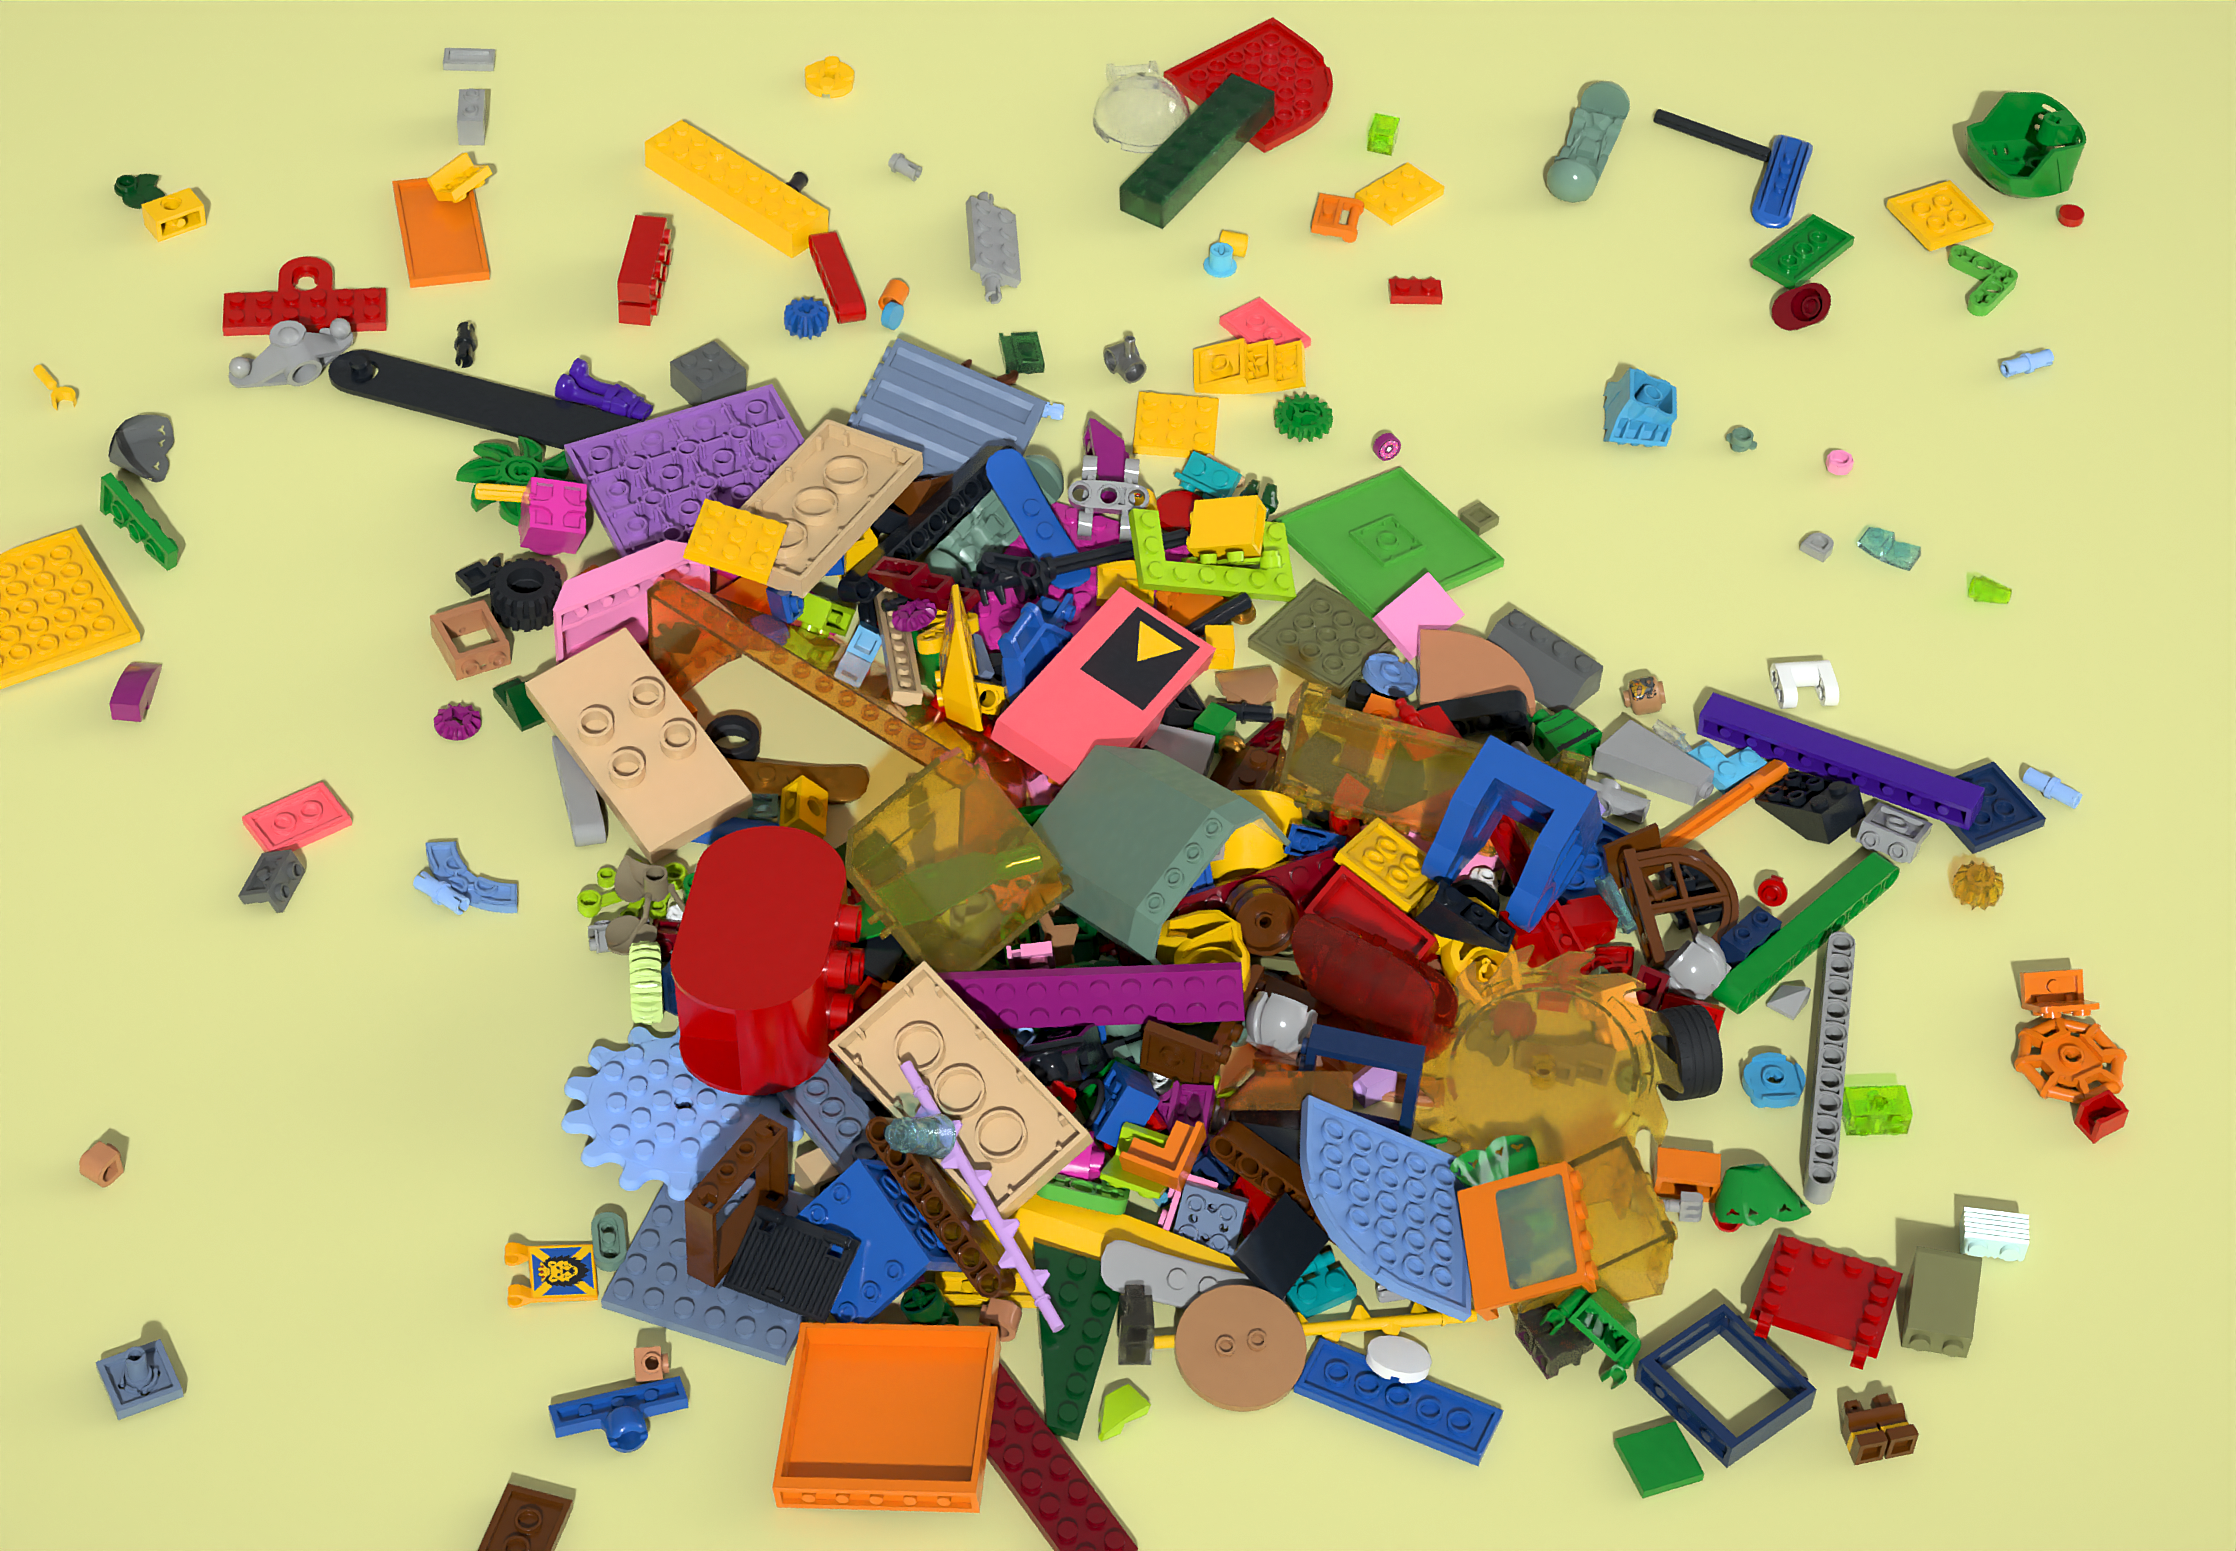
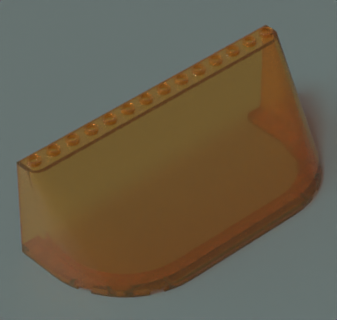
[647,579,1027,861]

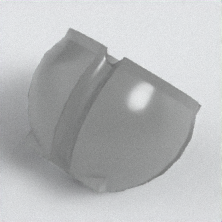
[1660,931,1731,1001]
[1245,991,1318,1060]

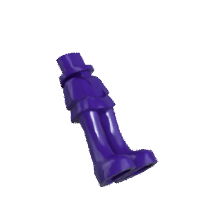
[555,358,653,421]

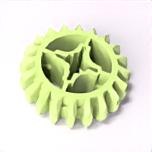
[629,941,663,1025]

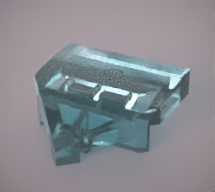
[1593,873,1638,934]

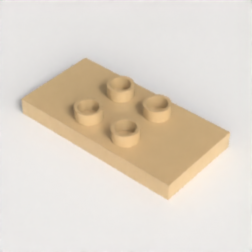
[739,419,923,599]
[525,627,753,864]
[829,961,1094,1220]

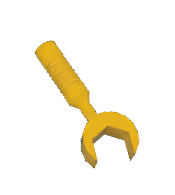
[33,364,77,410]

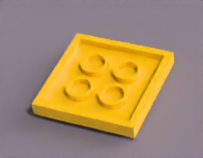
[1886,180,1994,252]
[1133,392,1219,458]
[683,498,787,585]
[1333,817,1438,914]

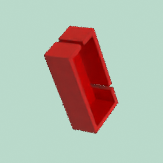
[617,215,672,326]
[1303,865,1440,994]

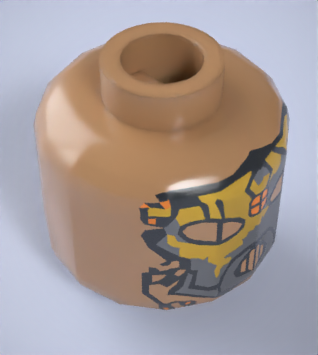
[1623,676,1666,715]

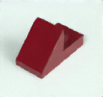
[1634,965,1671,1033]

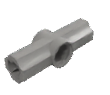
[1565,772,1651,824]

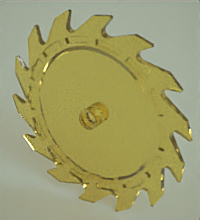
[1415,944,1684,1203]

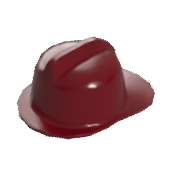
[1772,283,1831,331]

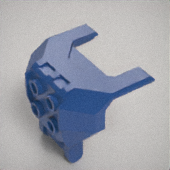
[998,602,1074,705]

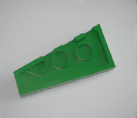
[100,472,179,571]

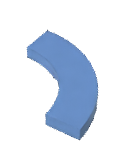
[426,841,517,913]

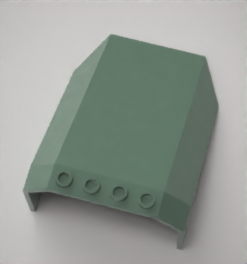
[1022,745,1291,965]

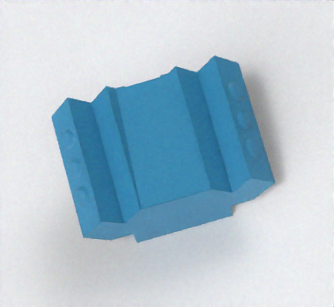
[1603,368,1677,447]

